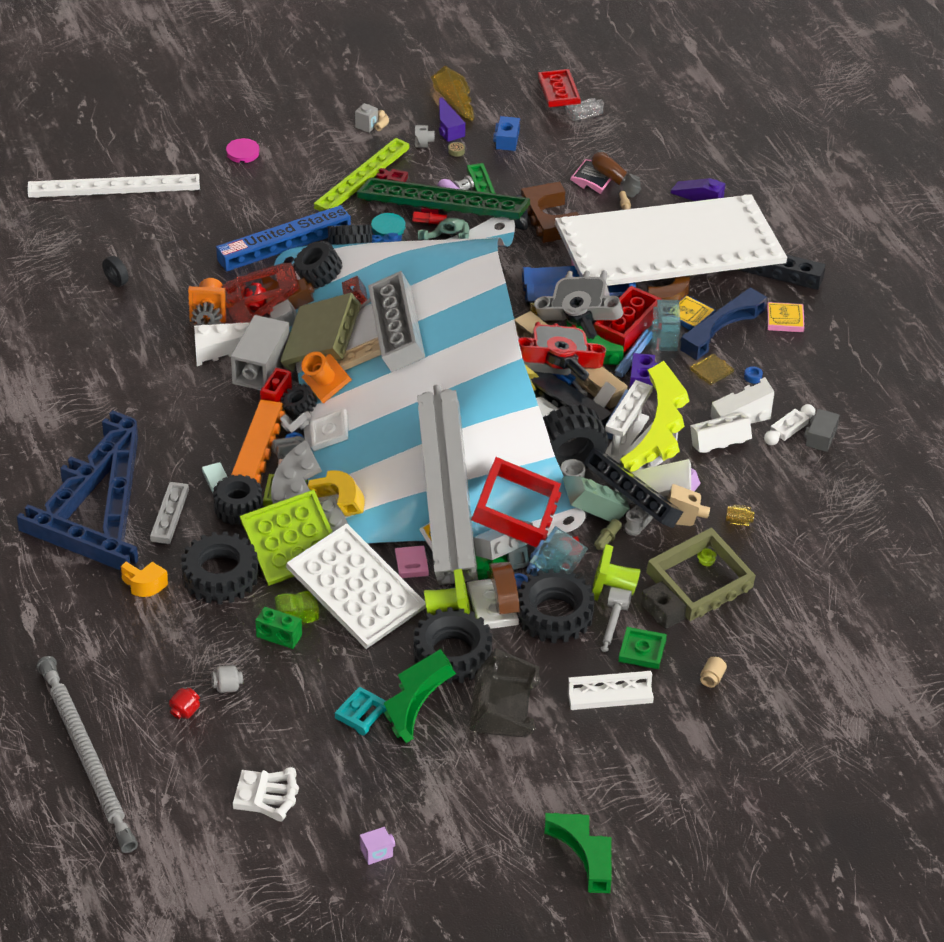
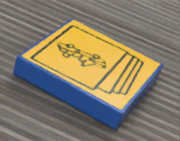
[665,295,716,330]

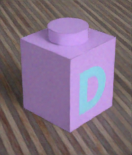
[360,827,395,865]

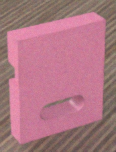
[395,546,429,578]

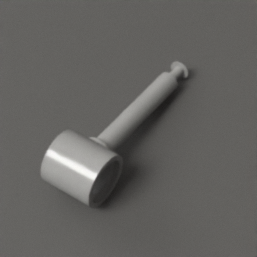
[601,587,632,652]

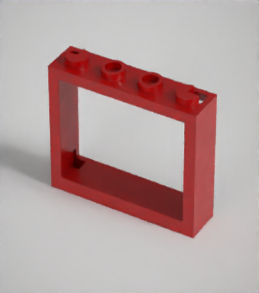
[471,457,561,548]

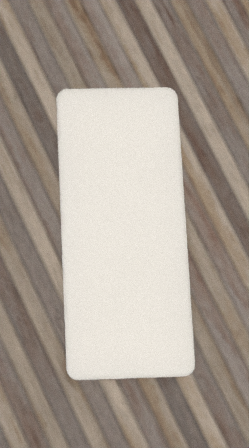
[593,382,616,408]

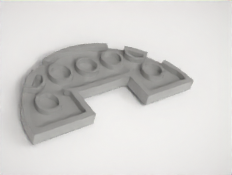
[271,440,349,532]

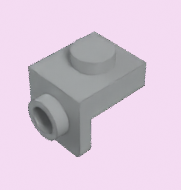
[280,411,312,433]

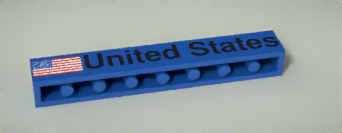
[216,205,351,272]

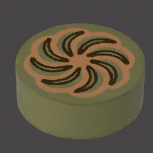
[448,142,465,157]

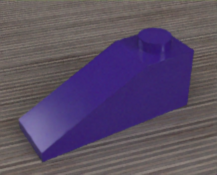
[439,97,465,142]
[670,178,725,201]

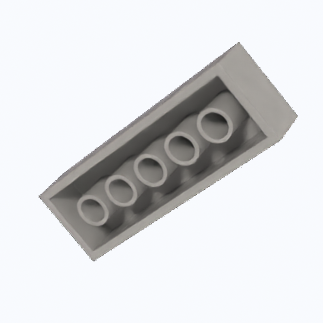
[368,271,425,372]

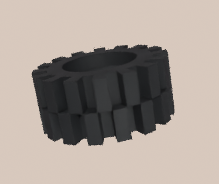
[281,384,317,419]

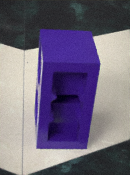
[630,353,658,388]

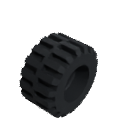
[293,241,342,288]
[213,474,263,525]

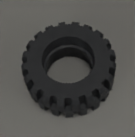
[543,405,609,470]

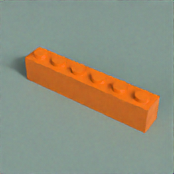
[231,400,285,484]

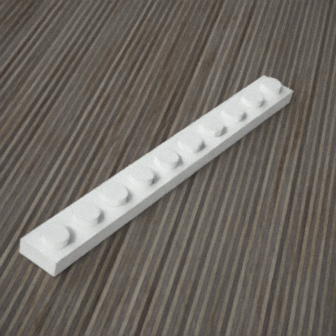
[28,174,200,198]

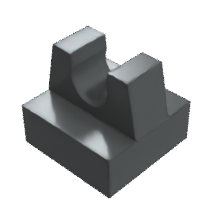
[506,546,529,569]

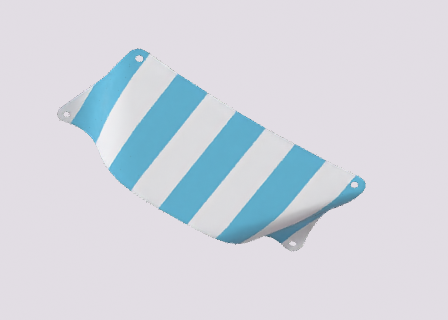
[274,217,586,543]

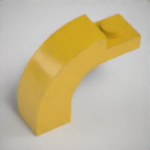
[308,470,365,516]

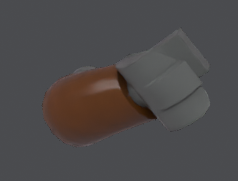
[591,150,641,197]

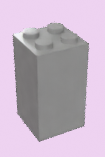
[231,315,289,390]

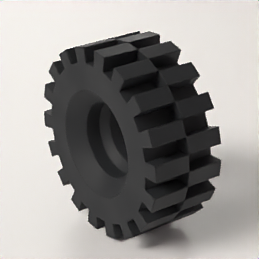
[328,225,372,244]

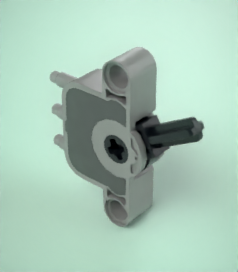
[534,270,623,340]

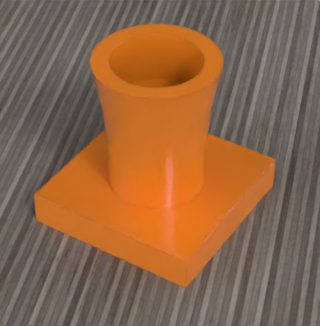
[188,278,226,323]
[301,352,352,404]

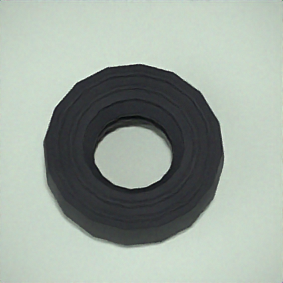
[102,256,129,287]

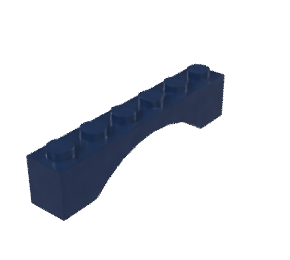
[680,287,767,360]

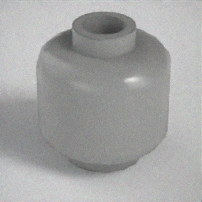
[211,665,243,693]

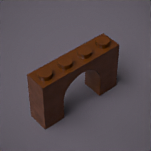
[521,181,579,243]

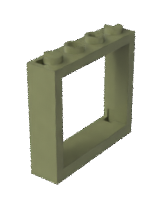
[646,527,756,621]

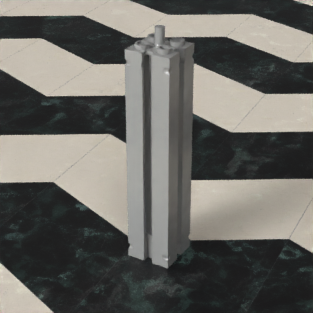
[417,385,478,585]

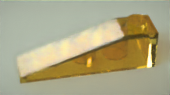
[431,66,475,121]

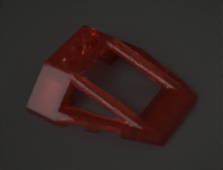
[222,263,300,324]

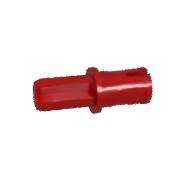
[412,212,447,225]

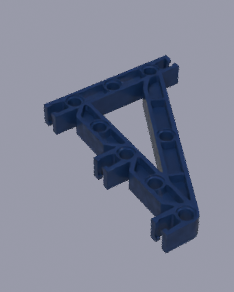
[17,410,138,570]

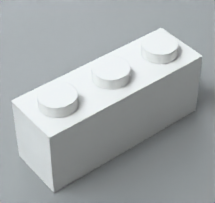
[690,412,752,453]

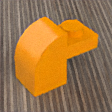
[121,562,168,597]

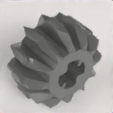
[191,302,222,326]

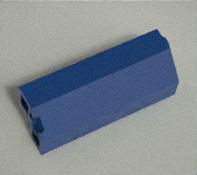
[521,266,636,303]

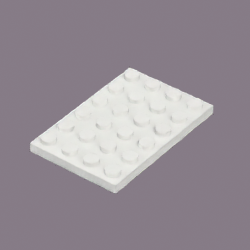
[286,524,426,649]

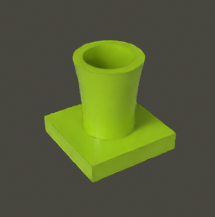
[591,544,640,601]
[424,569,470,615]

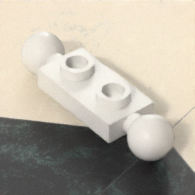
[764,404,815,445]

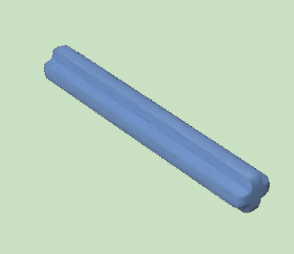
[615,329,653,378]

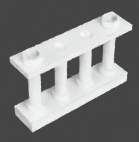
[605,380,653,463]

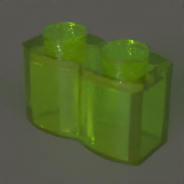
[275,591,319,623]

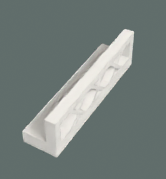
[568,671,654,710]

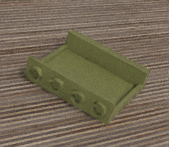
[280,293,361,373]

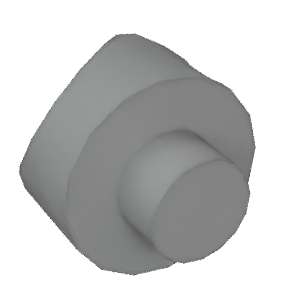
[415,125,435,148]

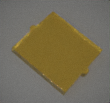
[690,354,734,385]

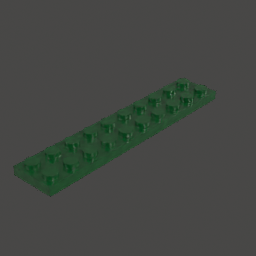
[357,178,530,220]

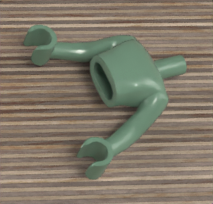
[418,218,469,240]

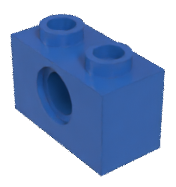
[493,116,520,151]

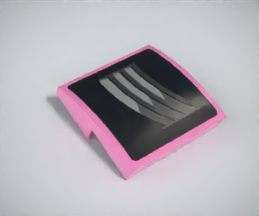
[570,159,611,194]

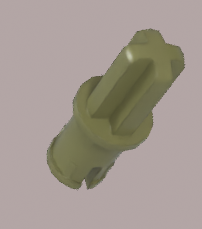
[594,519,622,550]

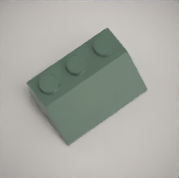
[562,476,630,522]

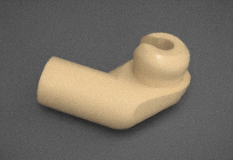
[374,110,389,131]

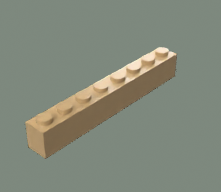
[514,311,628,409]

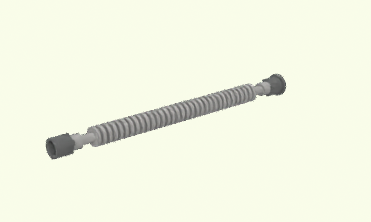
[36,656,138,853]

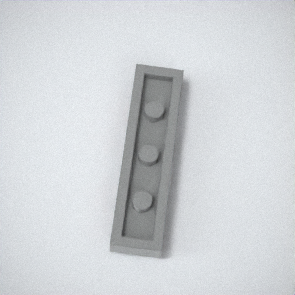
[150,482,189,544]

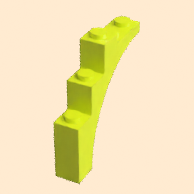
[620,361,689,472]

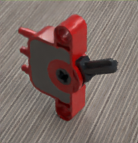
[518,322,606,381]

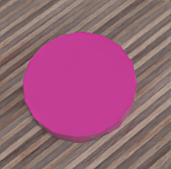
[226,138,260,163]

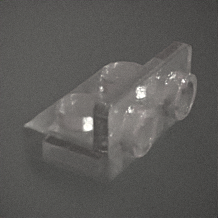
[565,98,604,121]

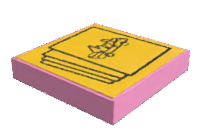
[767,302,804,332]

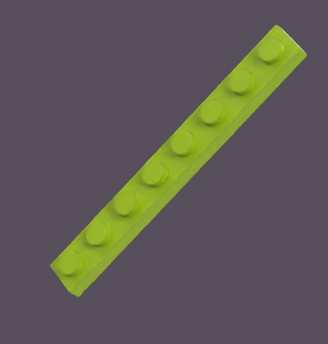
[314,138,409,212]

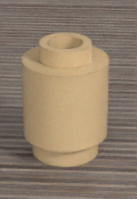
[700,657,727,688]

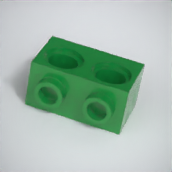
[255,607,302,649]

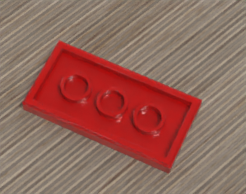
[538,69,581,107]

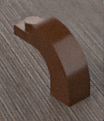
[648,276,690,312]
[487,561,520,614]

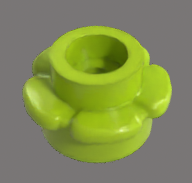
[697,548,717,566]

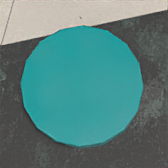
[371,213,406,236]

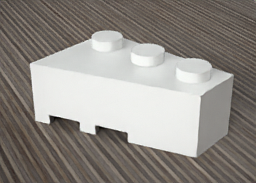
[194,323,249,366]
[710,377,774,424]

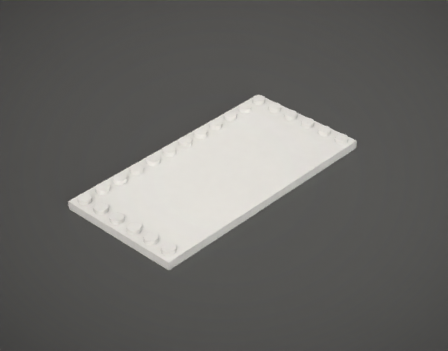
[555,194,787,286]

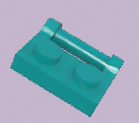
[335,687,387,736]

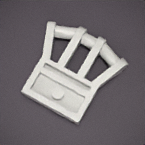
[233,767,299,821]

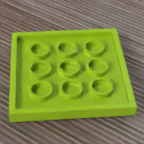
[240,490,333,586]

